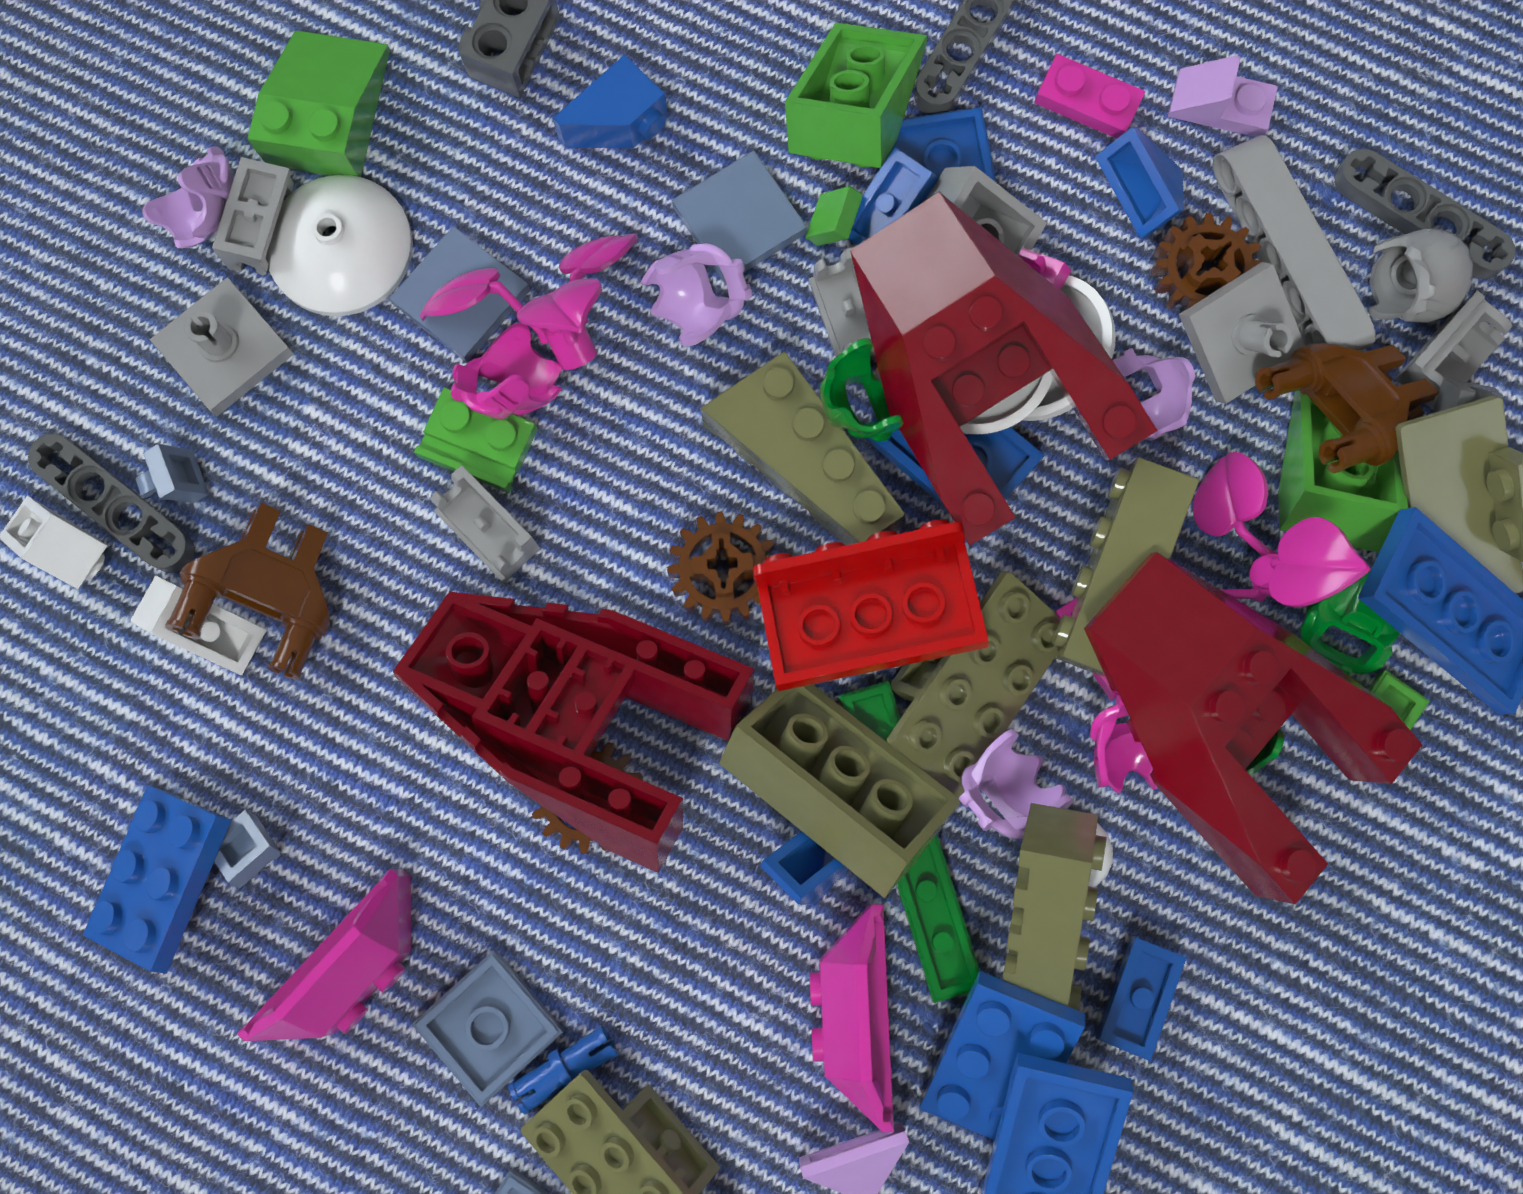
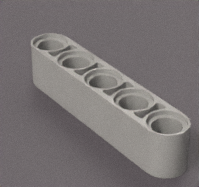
[1213,135,1375,351]

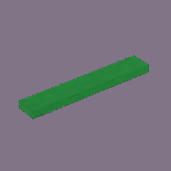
[839,681,980,1003]

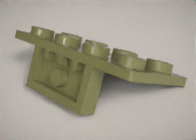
[1395,396,1523,594]
[887,571,1060,797]
[521,1070,721,1194]

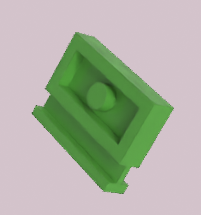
[414,387,538,493]

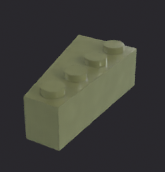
[700,351,905,545]
[1052,457,1199,677]
[1002,803,1107,1011]

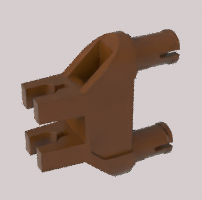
[1255,343,1439,473]
[165,503,330,680]

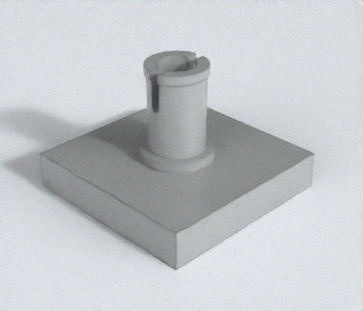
[1179,262,1305,404]
[149,277,294,416]

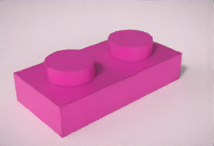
[1034,54,1146,139]

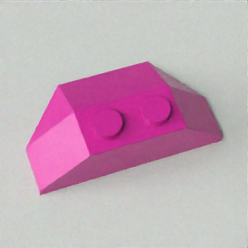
[237,869,411,1041]
[809,904,894,1132]

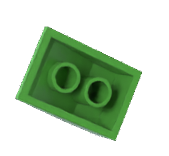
[785,23,927,168]
[248,30,390,177]
[1278,390,1408,553]

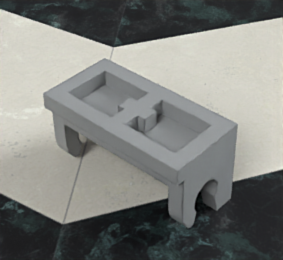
[212,157,294,276]
[809,246,876,361]
[1395,290,1512,410]
[431,465,540,583]

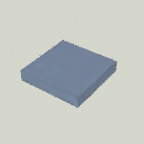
[672,150,807,284]
[389,226,530,363]
[412,950,565,1107]

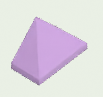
[799,1123,909,1194]

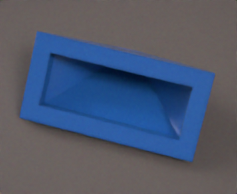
[1095,126,1184,239]
[760,831,848,905]

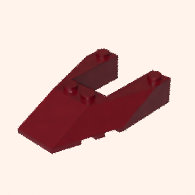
[850,192,1158,546]
[1084,552,1422,905]
[393,591,754,873]

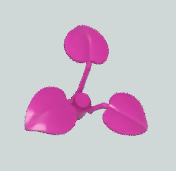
[419,233,639,370]
[1193,452,1370,607]

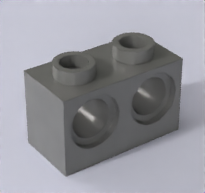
[459,0,560,98]

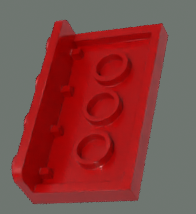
[752,520,989,691]

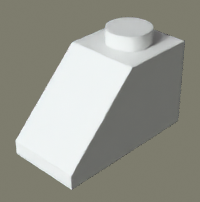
[0,495,107,589]
[130,576,266,676]

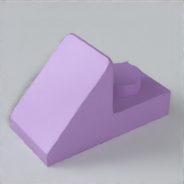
[1168,56,1278,137]

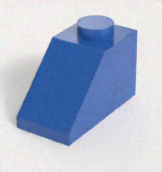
[552,55,668,148]

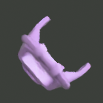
[142,146,234,248]
[640,243,753,346]
[1112,348,1196,441]
[959,729,1073,840]

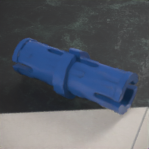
[508,1025,619,1115]

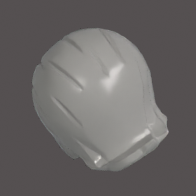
[1369,228,1473,323]

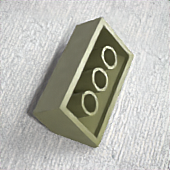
[719,684,961,898]

